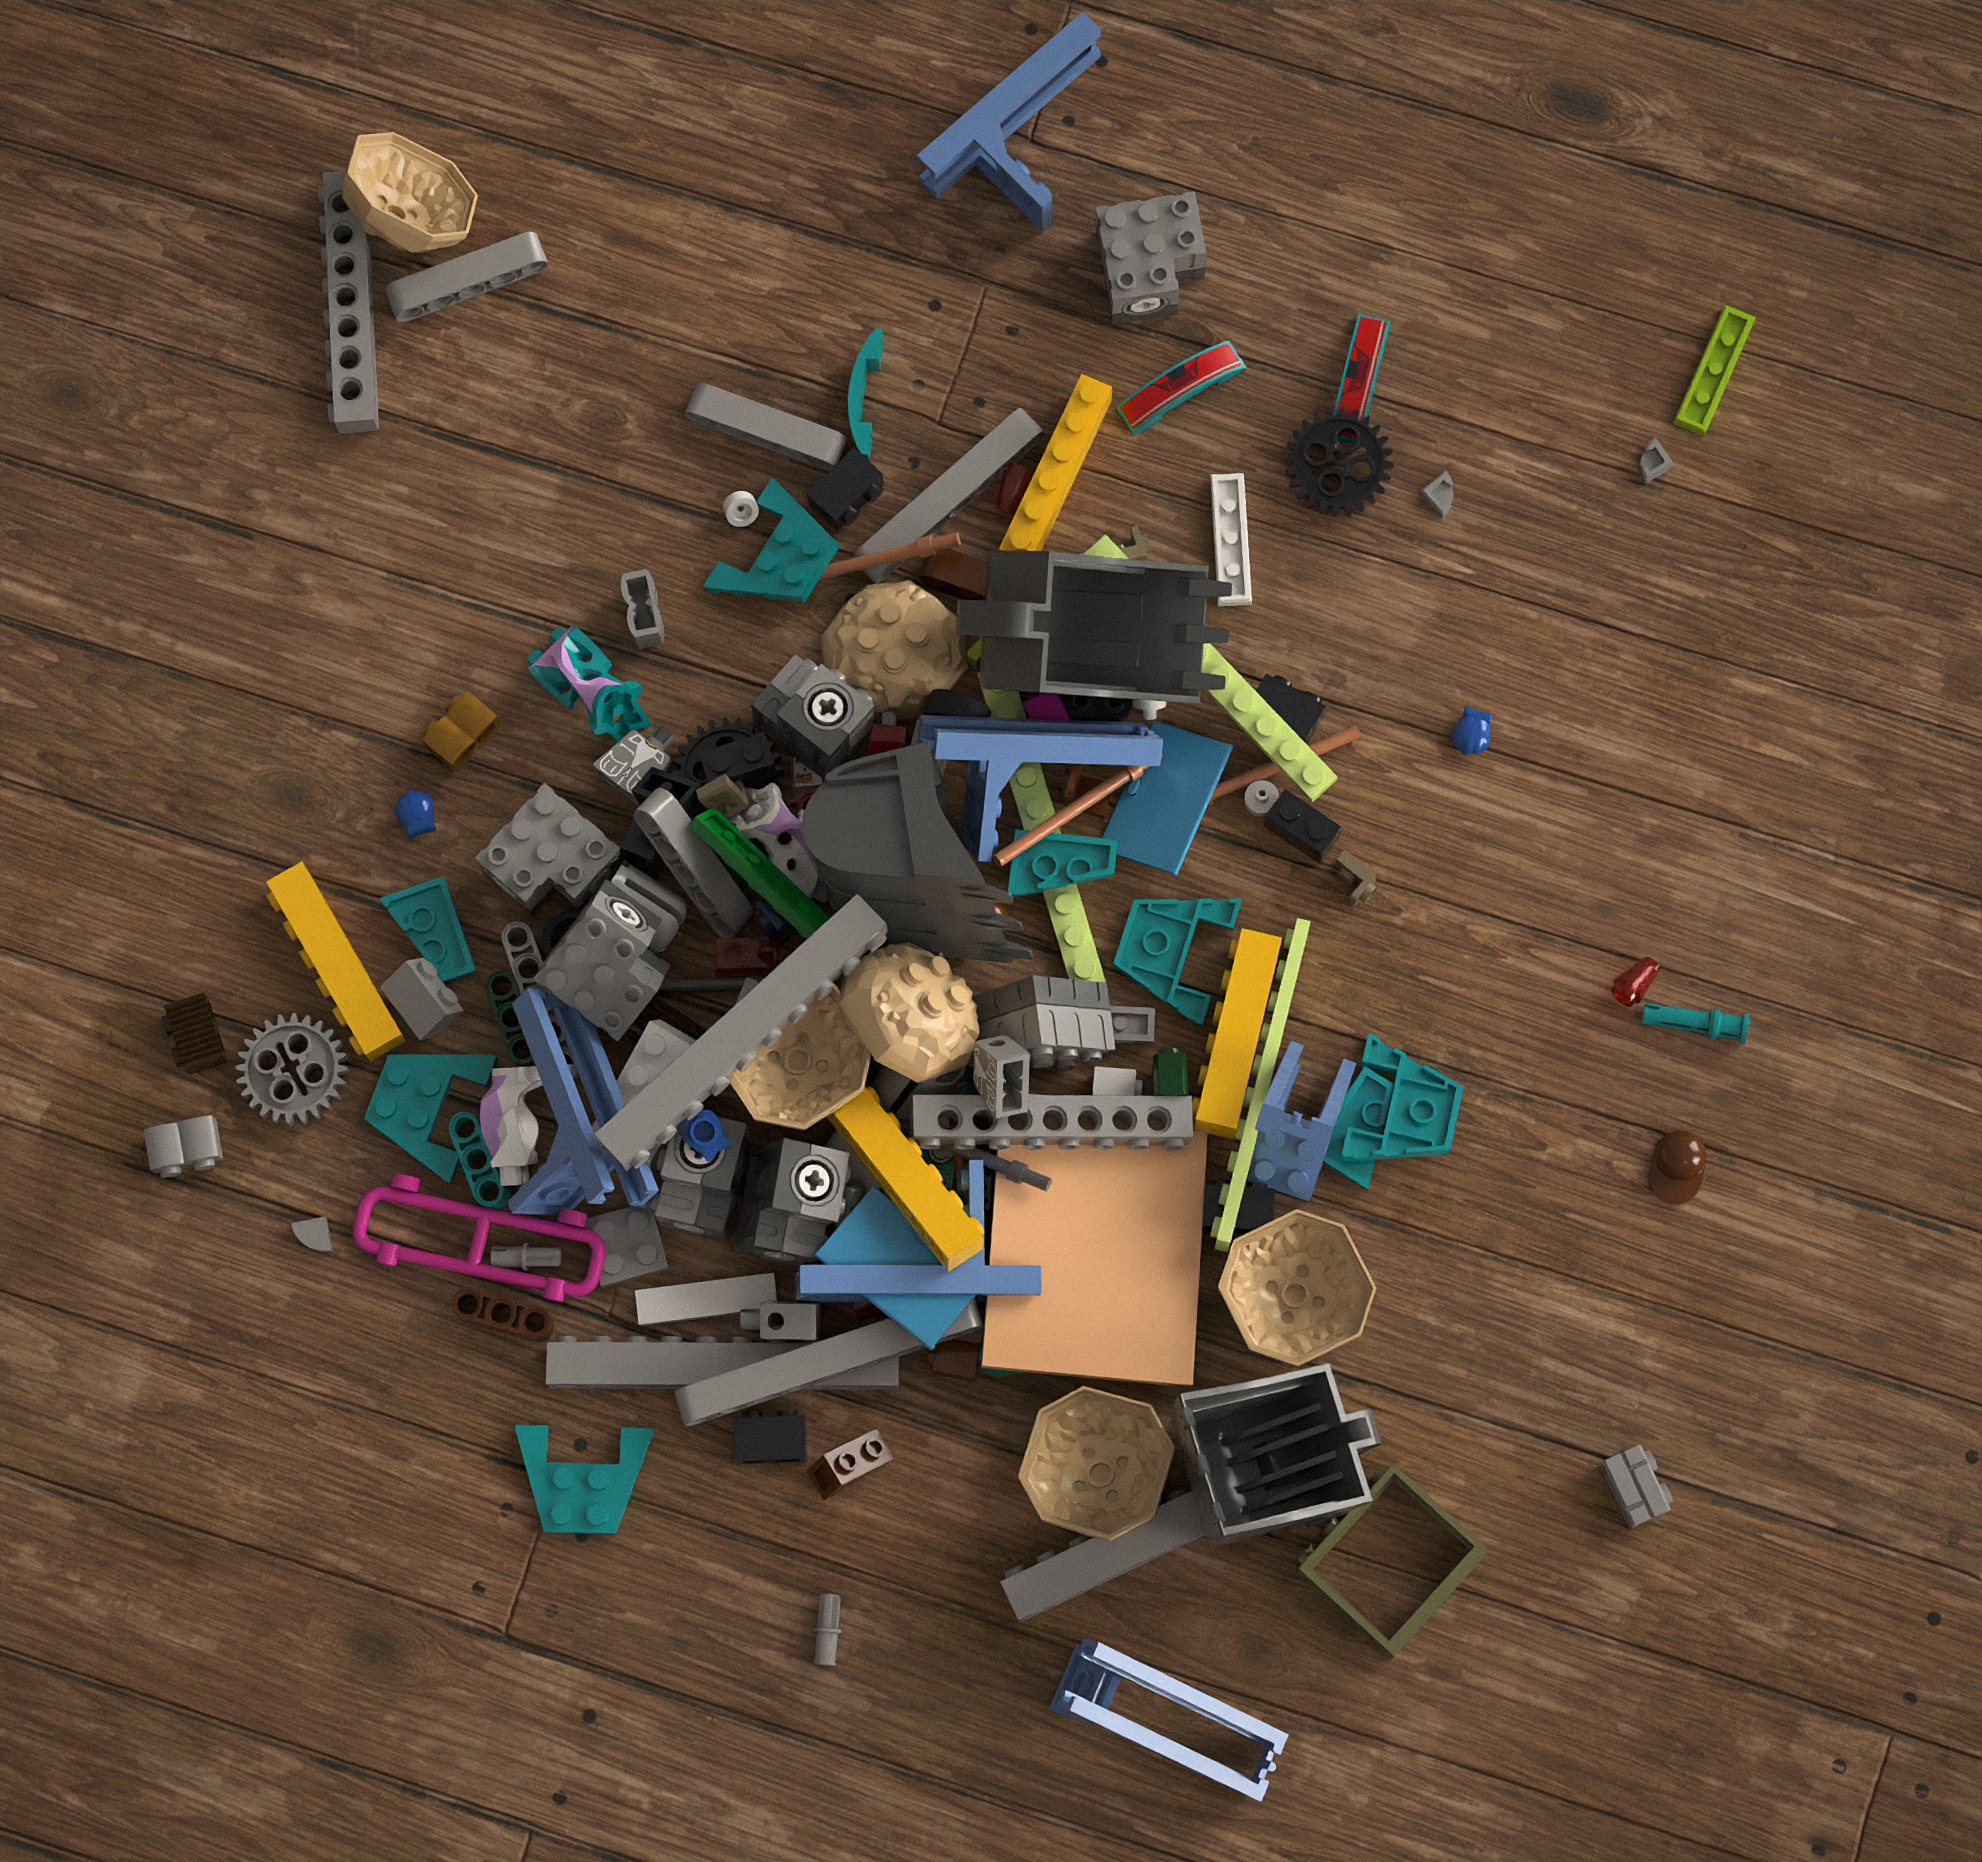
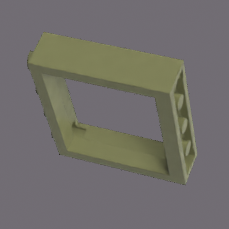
[1297,1463,1490,1659]

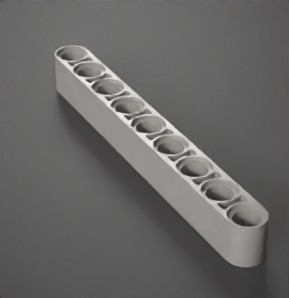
[674,1297,984,1426]

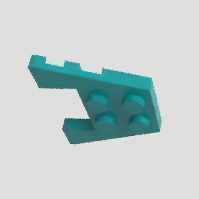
[703,478,839,603]
[1113,898,1242,1027]
[1340,1033,1463,1162]
[364,1054,498,1184]
[515,1425,654,1535]

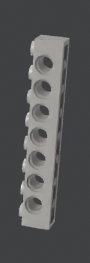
[318,171,379,434]
[909,1095,1193,1150]

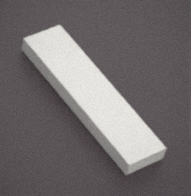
[1210,473,1252,606]
[635,1273,778,1326]

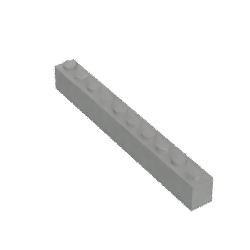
[594,894,888,1172]
[546,1336,900,1390]

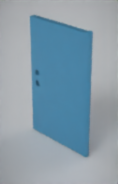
[1102,721,1233,876]
[814,1186,976,1351]

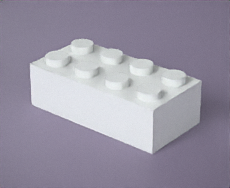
[592,1019,696,1174]

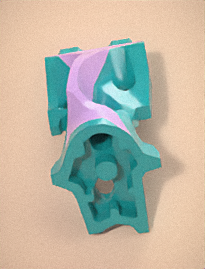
[526,625,652,742]

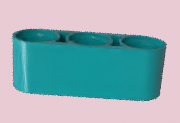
[449,1112,511,1210]

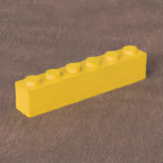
[999,374,1112,551]
[266,861,406,1062]
[1192,928,1282,1140]
[827,1086,985,1272]

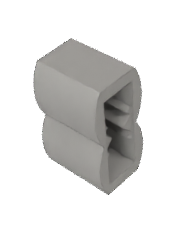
[621,569,665,649]
[144,1115,223,1178]

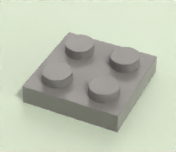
[585,1201,670,1288]

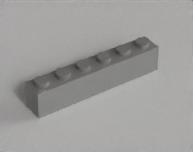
[1000,1489,1206,1623]

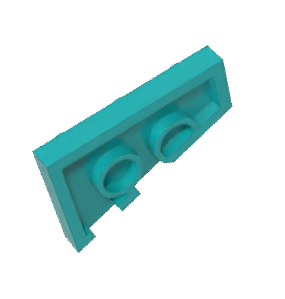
[1008,829,1118,898]
[379,876,477,984]
[1323,1066,1394,1192]

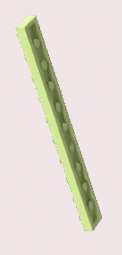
[1083,534,1338,802]
[977,672,1106,982]
[1210,918,1311,1253]

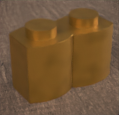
[422,691,501,772]

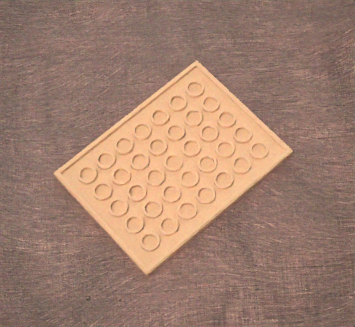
[981,1094,1208,1388]

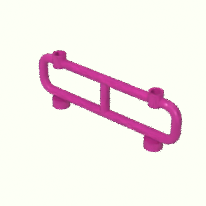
[353,1173,605,1303]

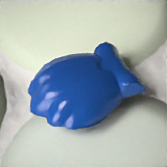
[1451,706,1493,755]
[394,790,436,839]
[681,1109,731,1161]

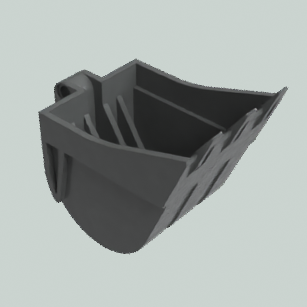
[956,550,1232,703]
[802,742,1033,963]
[1171,1363,1382,1546]

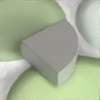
[1639,437,1674,485]
[1420,470,1454,519]
[291,1216,333,1253]

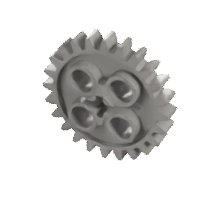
[235,1013,350,1126]

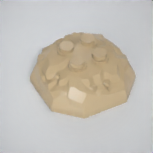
[342,132,478,252]
[821,580,968,724]
[839,942,979,1083]
[728,984,872,1130]
[1218,1209,1376,1367]
[1018,1386,1176,1541]

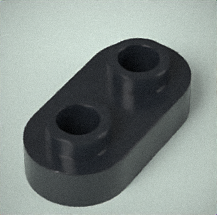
[1064,694,1132,722]

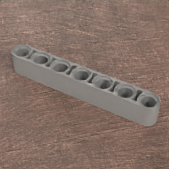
[852,408,1045,584]

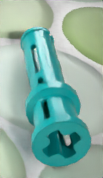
[1641,1002,1749,1045]

